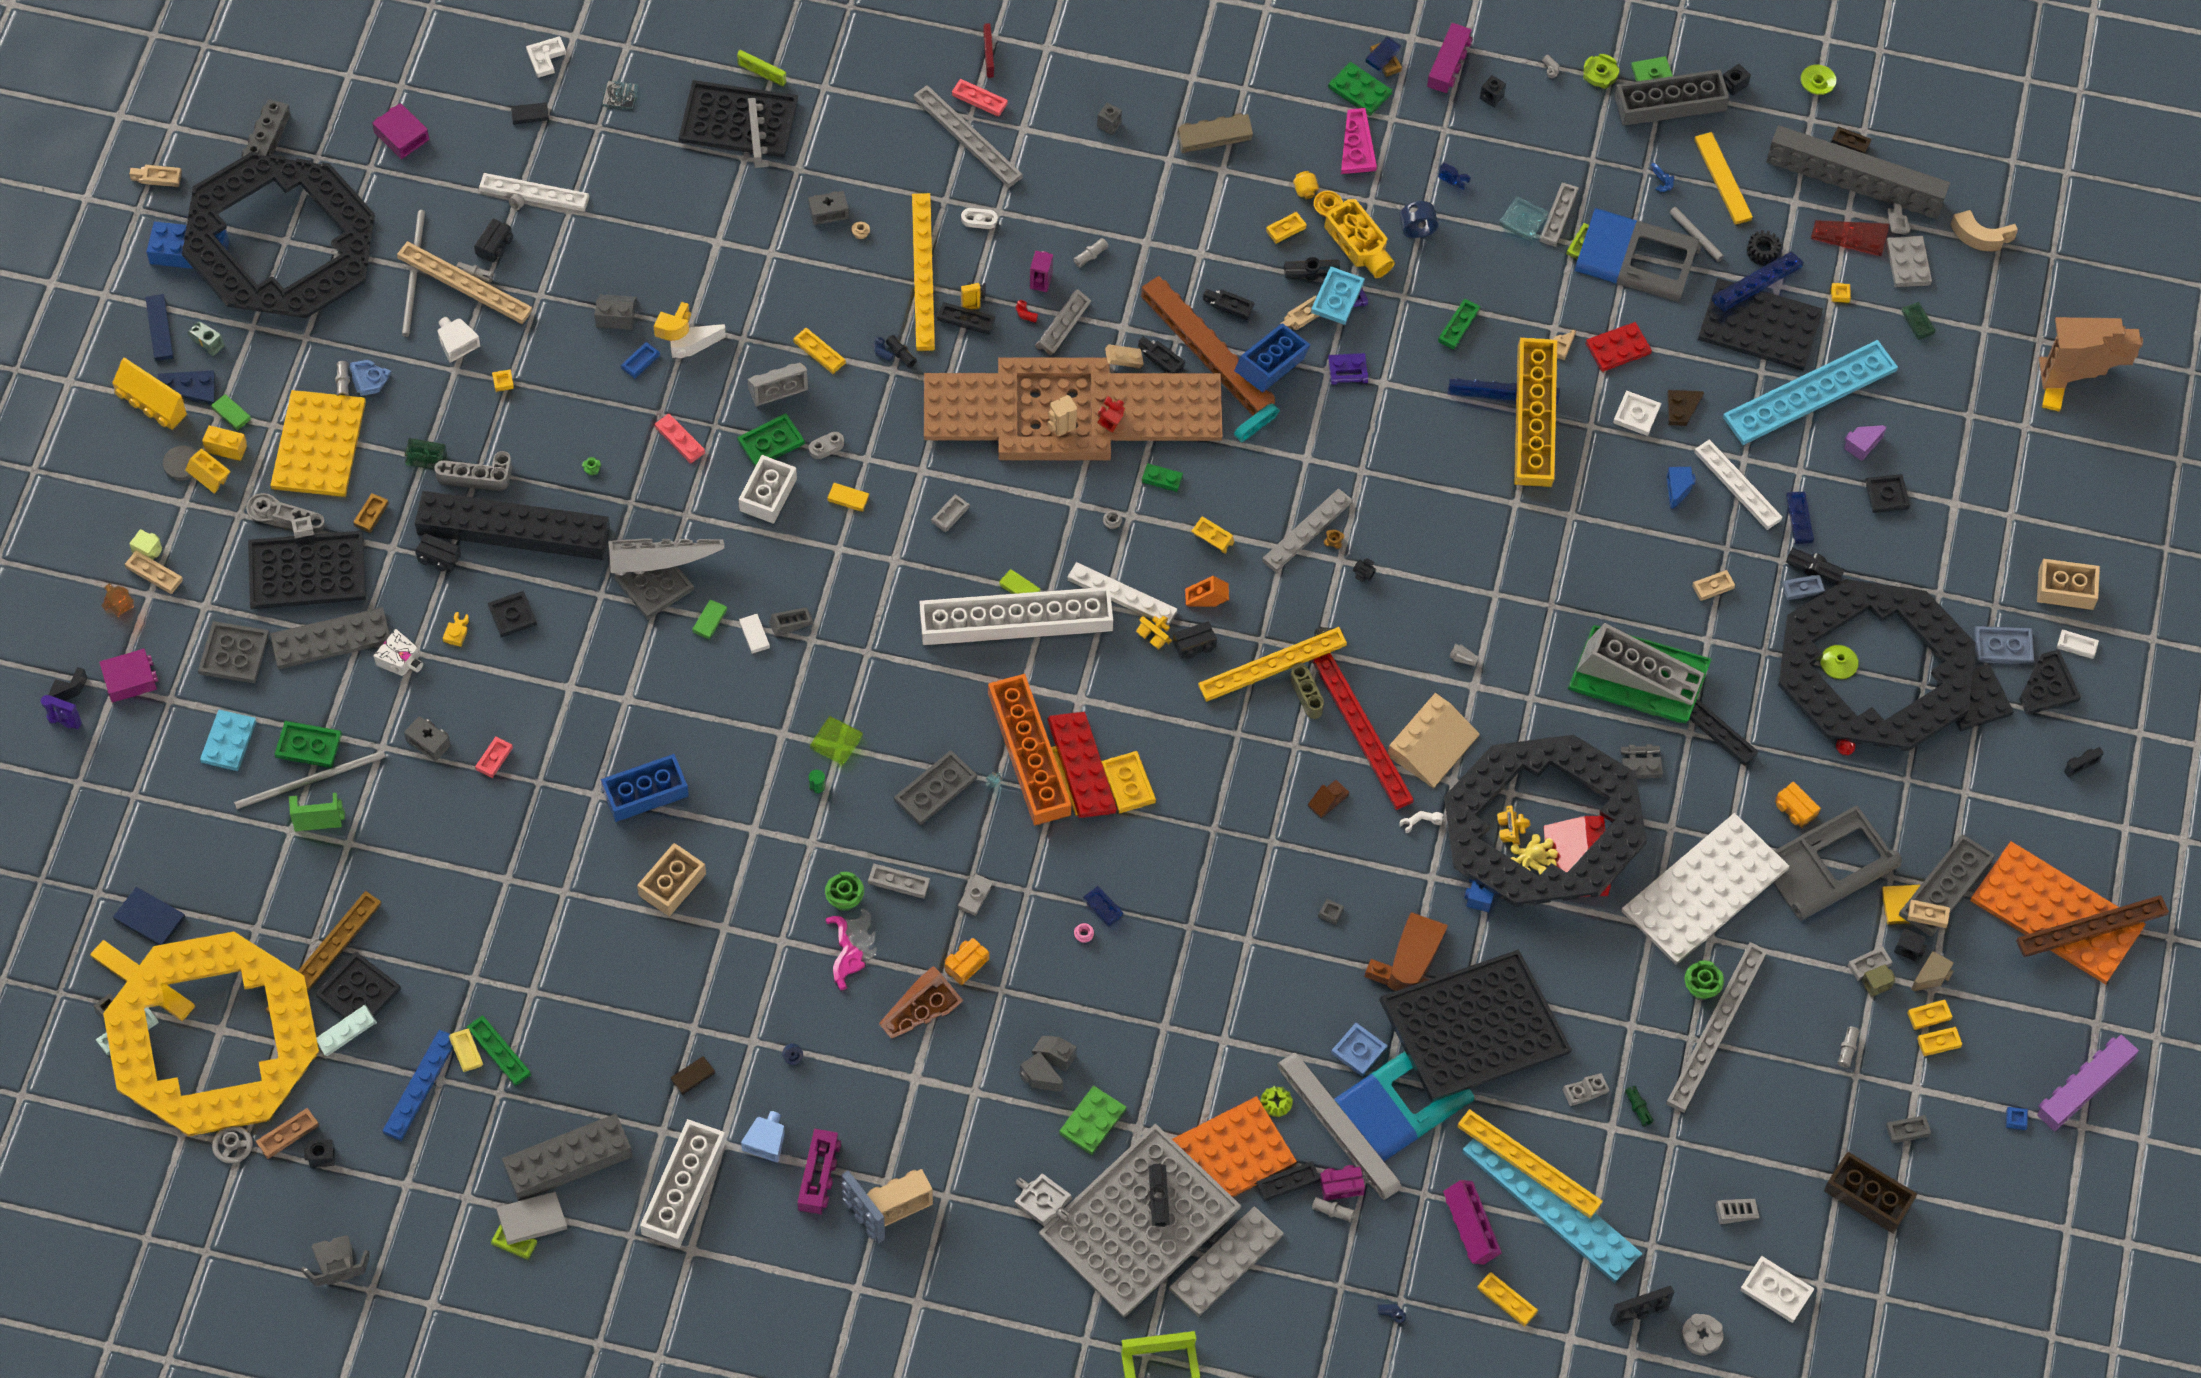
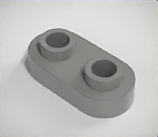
[809,432,844,459]

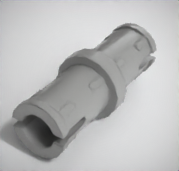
[1073,238,1109,268]
[457,262,494,283]
[335,361,350,396]
[1837,1026,1860,1068]
[1312,1197,1355,1222]

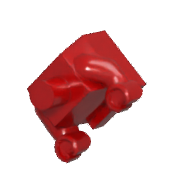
[1097,396,1125,433]

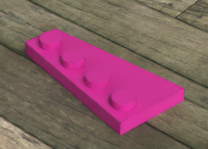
[1341,108,1377,174]

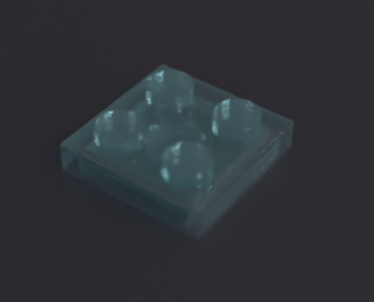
[1499,196,1548,241]

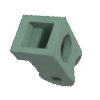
[187,322,225,356]

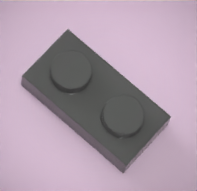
[1886,1115,1931,1144]

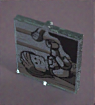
[602,80,639,110]

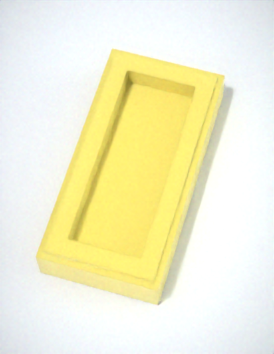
[449,1028,483,1072]

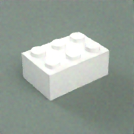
[739,455,797,524]

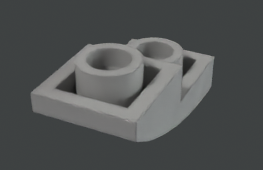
[1562,1073,1610,1106]

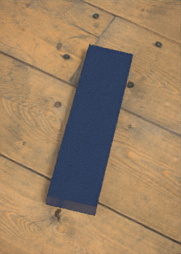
[145,294,174,361]

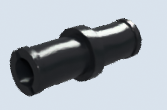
[886,335,917,368]

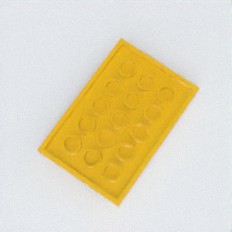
[270,390,366,497]

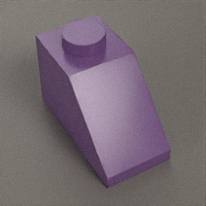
[1844,425,1887,461]

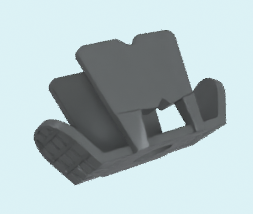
[301,1235,370,1287]

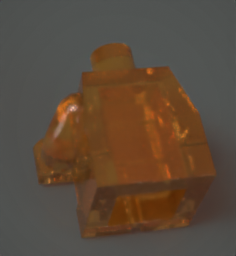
[101,583,134,617]

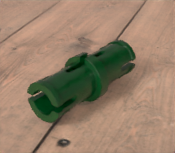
[1625,1086,1654,1127]

